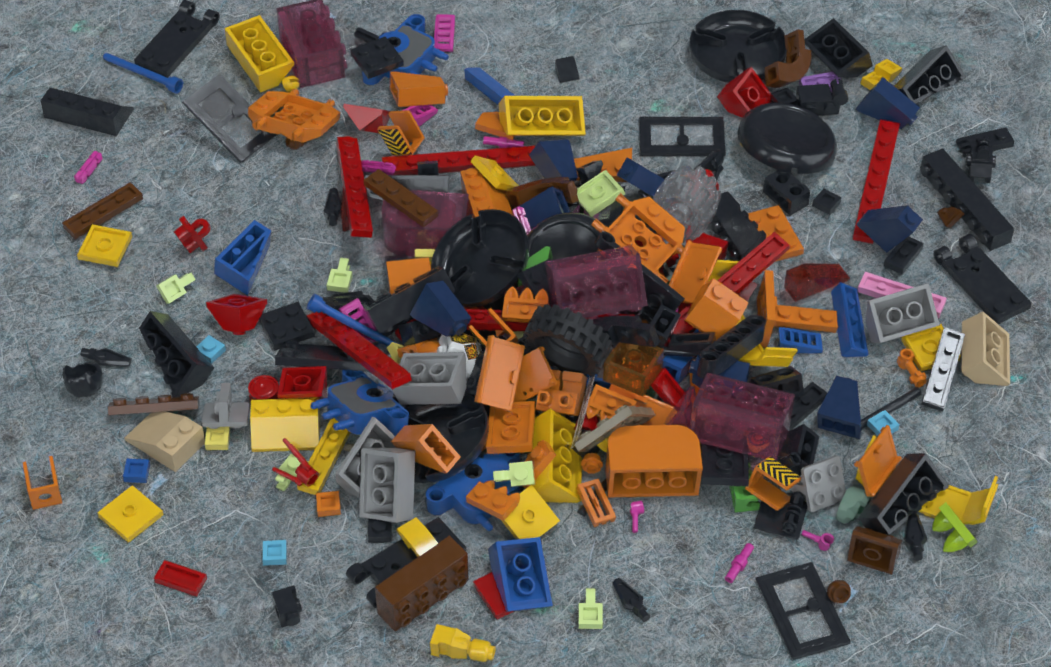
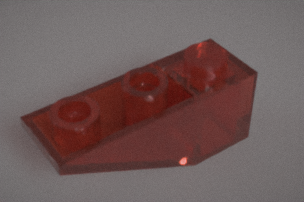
[784,263,850,302]

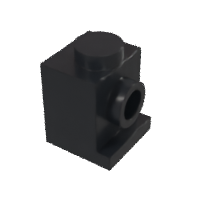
[271,585,302,628]

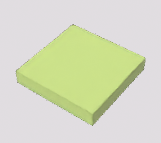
[577,170,625,217]

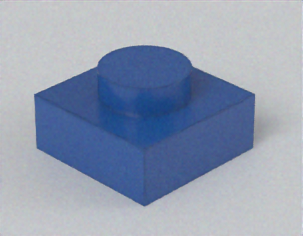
[123,459,150,483]

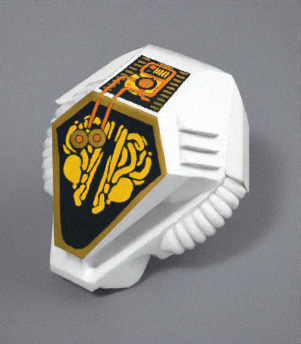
[437,333,482,380]

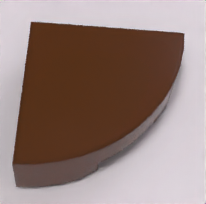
[937,207,964,228]

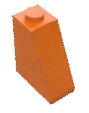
[390,72,448,107]
[391,424,461,473]

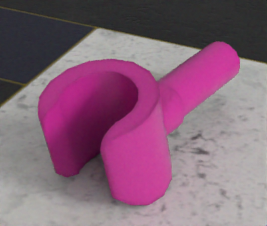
[630,501,644,533]
[801,530,834,551]

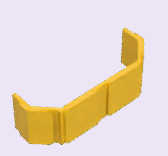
[703,260,798,367]
[856,435,999,525]

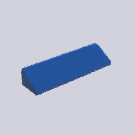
[464,67,515,105]
[831,282,869,357]

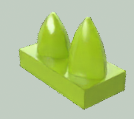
[932,502,978,552]

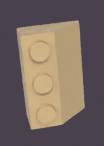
[961,312,1010,386]

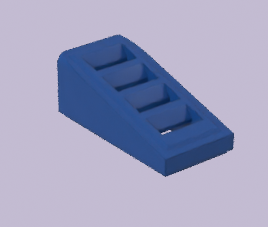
[777,327,823,353]

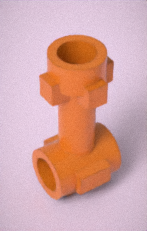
[897,349,927,388]

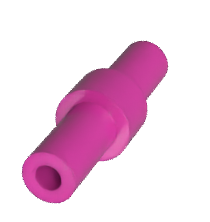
[483,136,524,148]
[725,543,754,583]

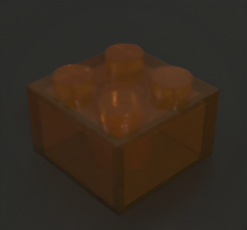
[603,343,664,396]

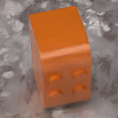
[605,424,703,498]

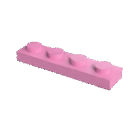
[857,272,947,318]

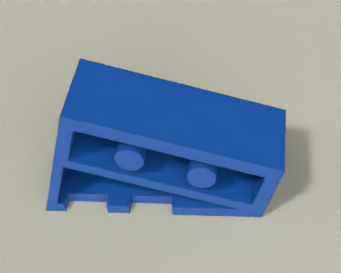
[214,220,271,296]

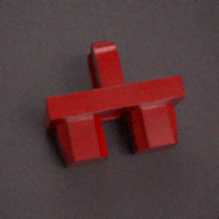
[173,216,211,253]

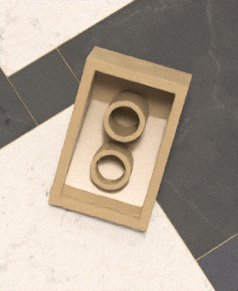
[125,411,205,472]

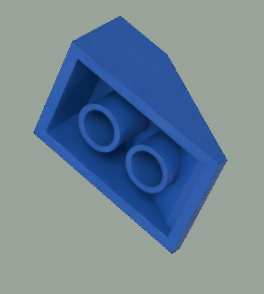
[488,537,553,612]

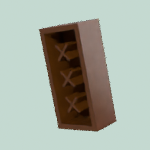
[375,535,469,631]

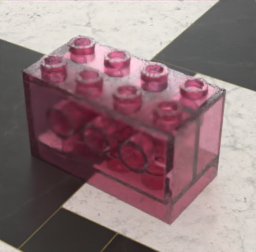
[276,0,347,88]
[545,245,648,320]
[690,373,795,461]

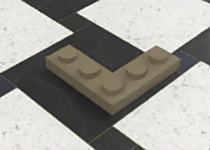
[574,405,656,452]

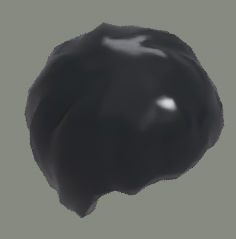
[62,362,103,398]

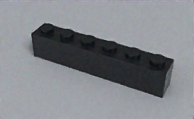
[920,148,1014,251]

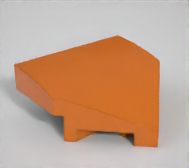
[475,112,515,140]

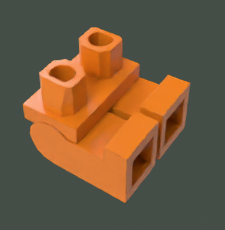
[535,369,588,416]

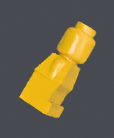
[430,624,496,662]

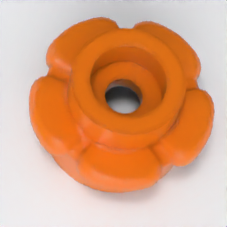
[581,453,603,474]

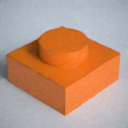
[316,491,341,517]

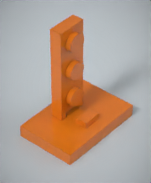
[756,270,838,348]

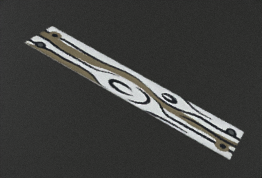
[571,376,595,449]

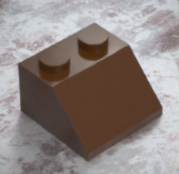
[847,526,902,575]

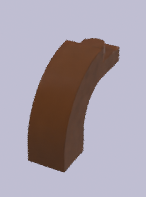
[765,29,811,88]
[506,177,579,210]

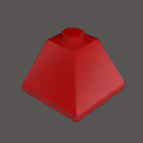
[717,67,771,118]
[206,294,267,335]

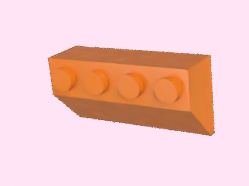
[460,168,513,217]

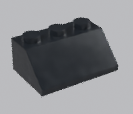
[804,18,873,78]

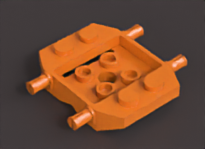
[248,89,340,143]
[591,193,685,283]

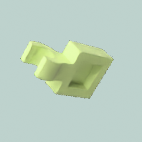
[327,258,353,293]
[156,272,196,304]
[275,453,309,491]
[493,461,535,487]
[579,588,603,629]

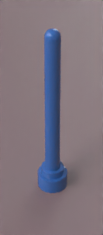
[103,53,183,94]
[306,293,399,347]

